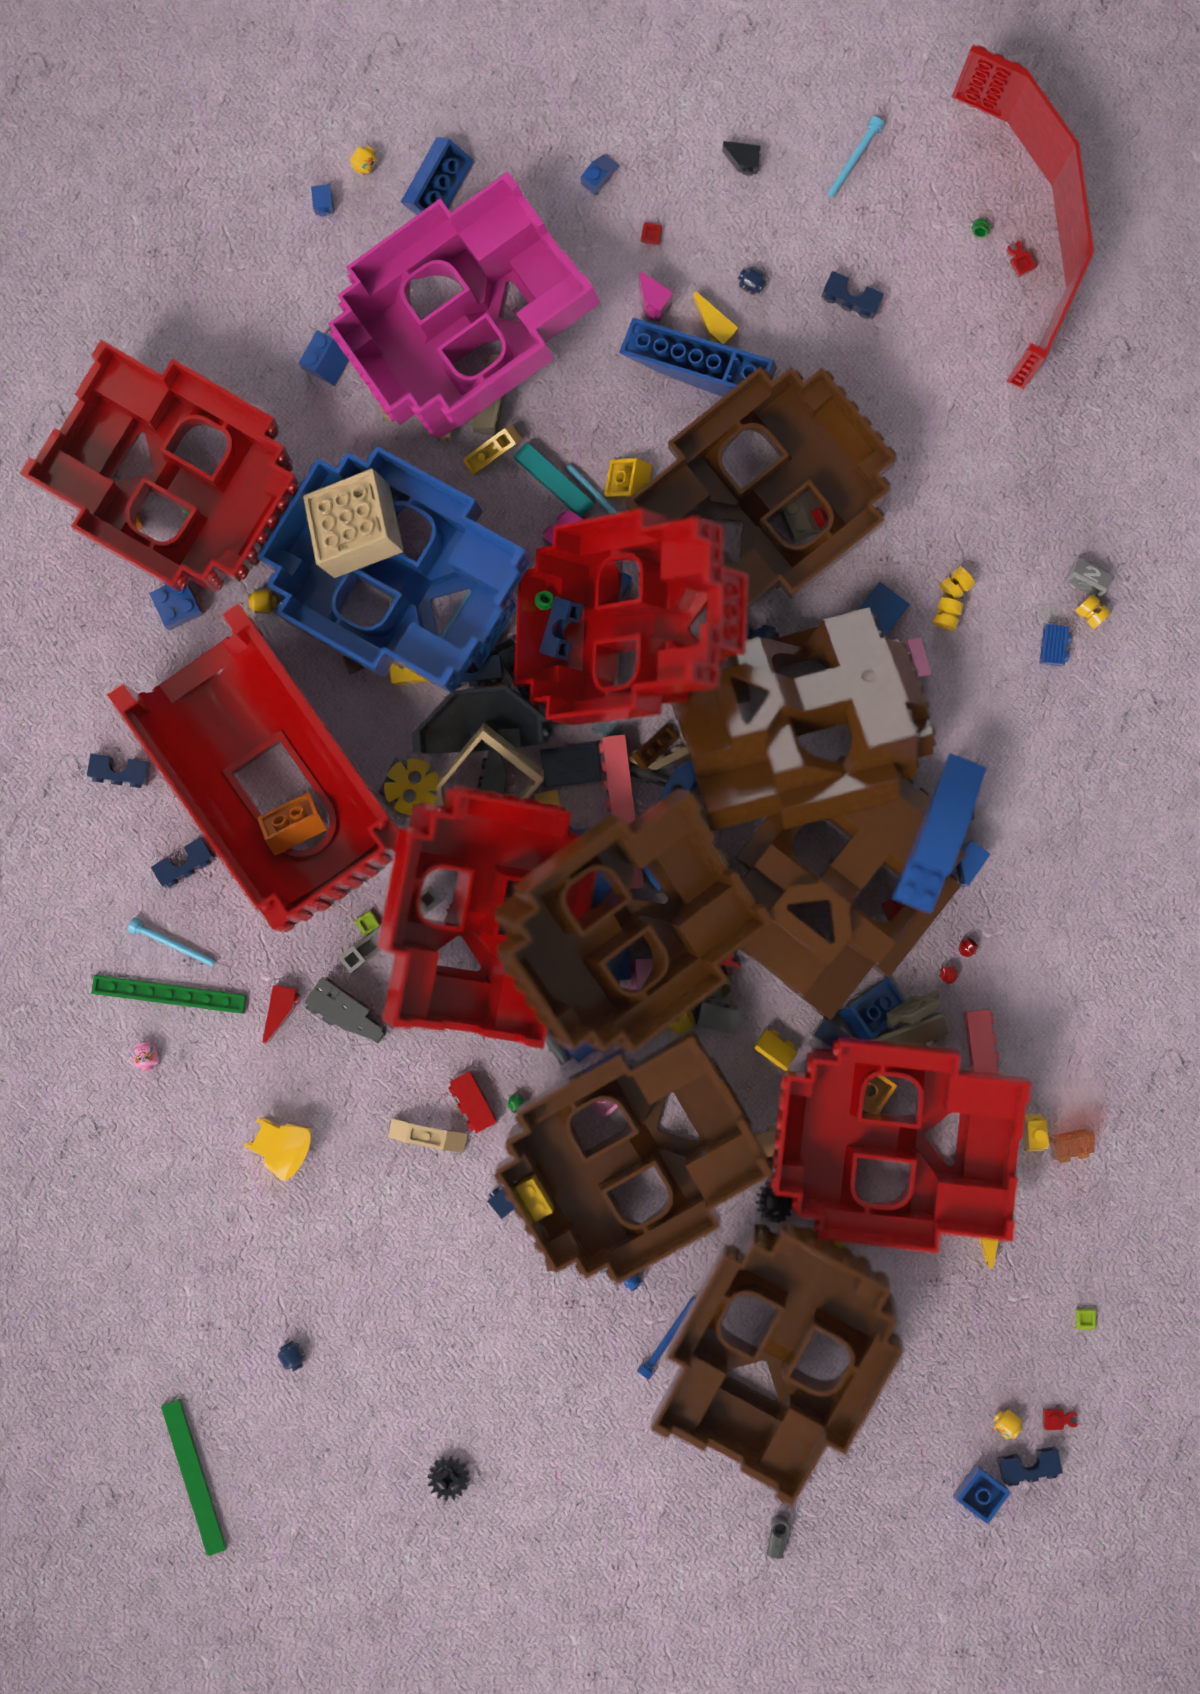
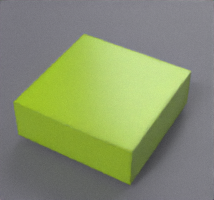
[355,910,381,937]
[1075,1309,1096,1329]

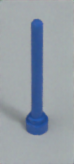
[637,1297,695,1380]

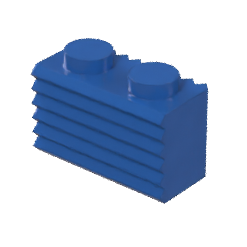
[1039,624,1072,667]

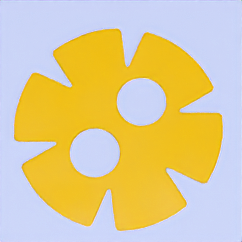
[384,758,439,815]

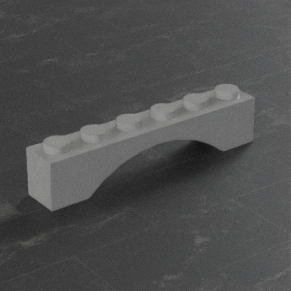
[339,885,443,973]

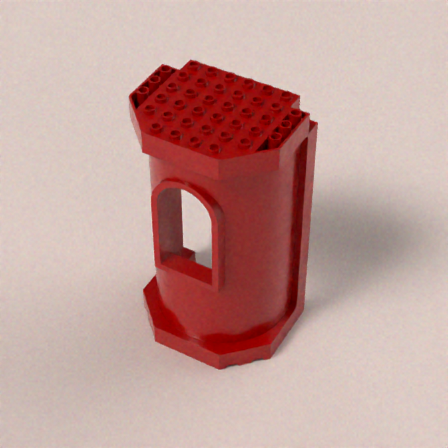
[106,603,400,933]

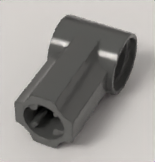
[766,1515,789,1559]

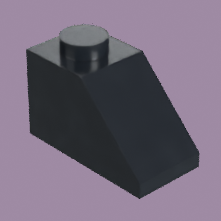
[722,141,761,176]

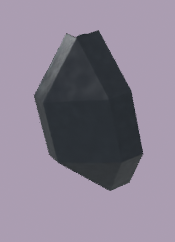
[412,685,555,754]

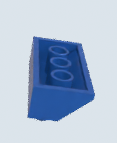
[401,137,474,215]

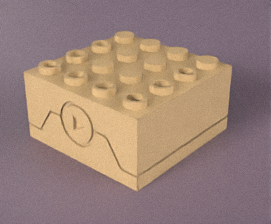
[303,469,404,578]

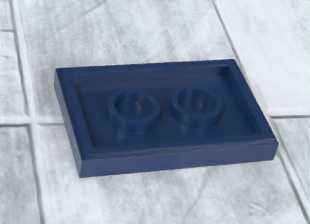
[540,743,602,788]

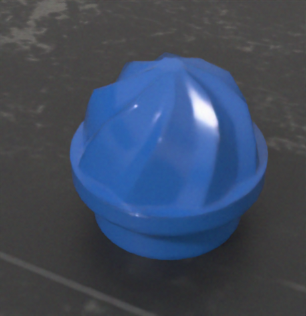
[623,1273,643,1292]

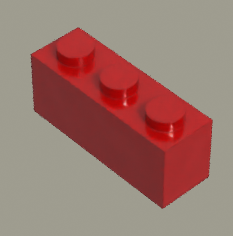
[448,1071,498,1134]

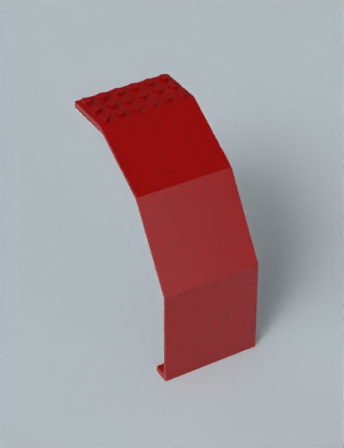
[952,45,1094,389]

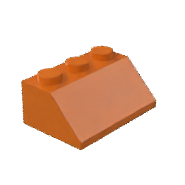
[257,792,327,856]

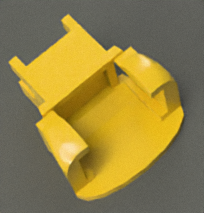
[244,1117,312,1181]

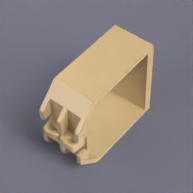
[437,723,544,806]

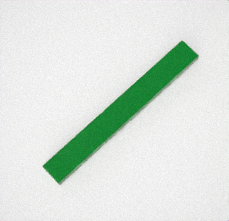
[91,975,247,1014]
[161,1399,227,1556]

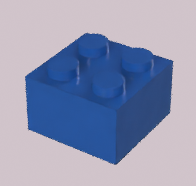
[149,582,204,631]
[953,1464,1011,1524]

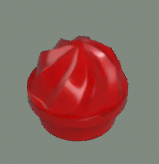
[958,937,979,957]
[939,965,958,984]

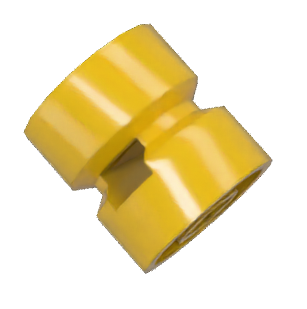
[939,566,976,601]
[1075,593,1112,630]
[932,597,964,631]

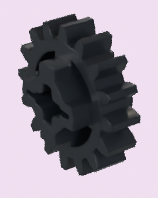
[755,1182,793,1223]
[427,1456,470,1501]

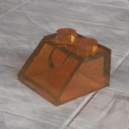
[1048,1128,1095,1163]

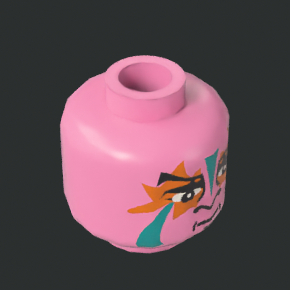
[132,1042,159,1071]

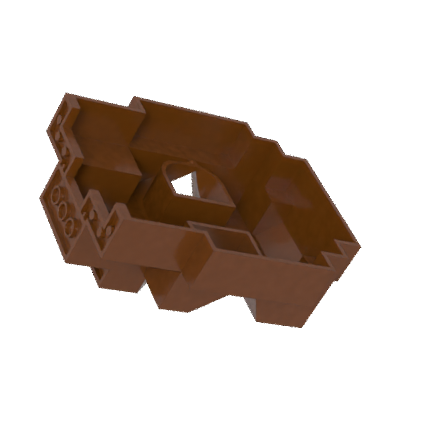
[625,367,897,610]
[671,607,936,831]
[734,755,966,1020]
[493,788,774,1053]
[494,1030,773,1285]
[650,1222,904,1507]

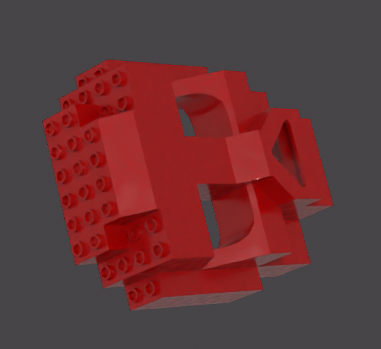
[19,340,299,593]
[514,508,748,726]
[377,785,598,1049]
[771,1036,1031,1253]

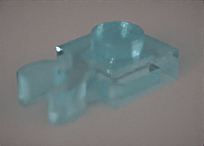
[591,722,626,742]

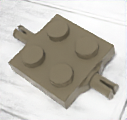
[886,990,941,1028]

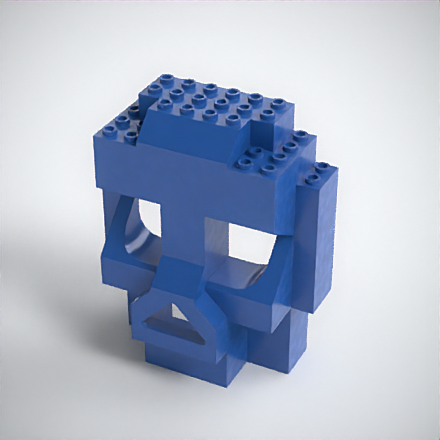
[258,446,532,695]

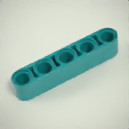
[513,442,594,518]

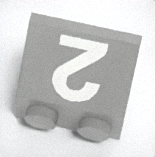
[1064,558,1112,598]

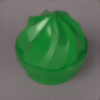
[972,217,991,238]
[535,591,554,610]
[508,1093,527,1113]

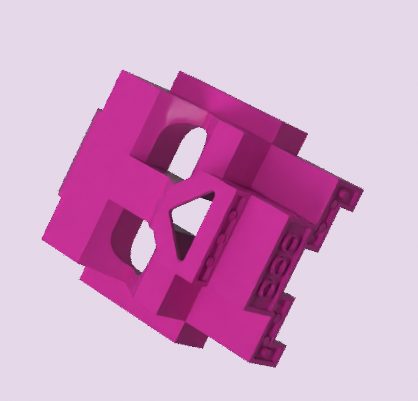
[328,172,600,439]

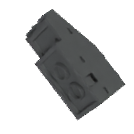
[304,977,386,1044]

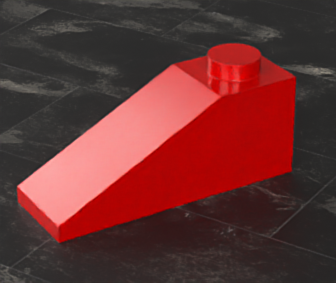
[262,985,300,1043]

